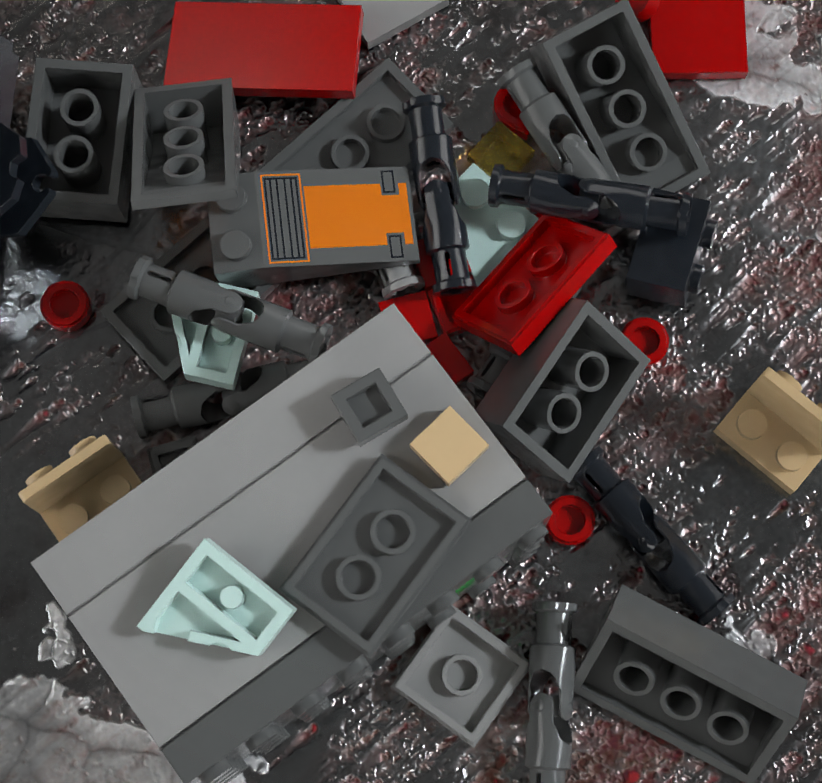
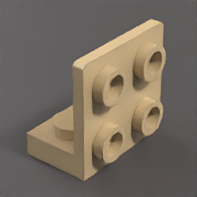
[713,367,822,495]
[18,435,143,542]

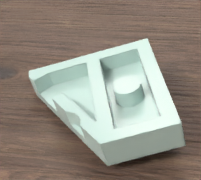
[454,163,539,287]
[171,281,260,391]
[137,538,297,656]

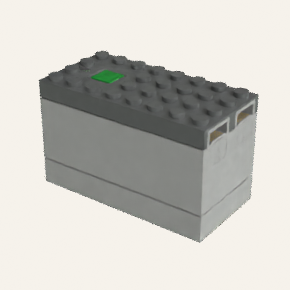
[31,303,553,783]

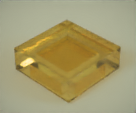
[467,121,535,177]

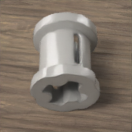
[378,264,425,300]

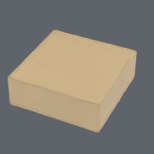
[410,406,489,487]

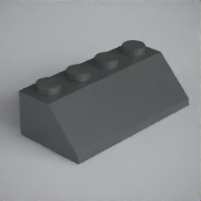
[574,584,808,783]

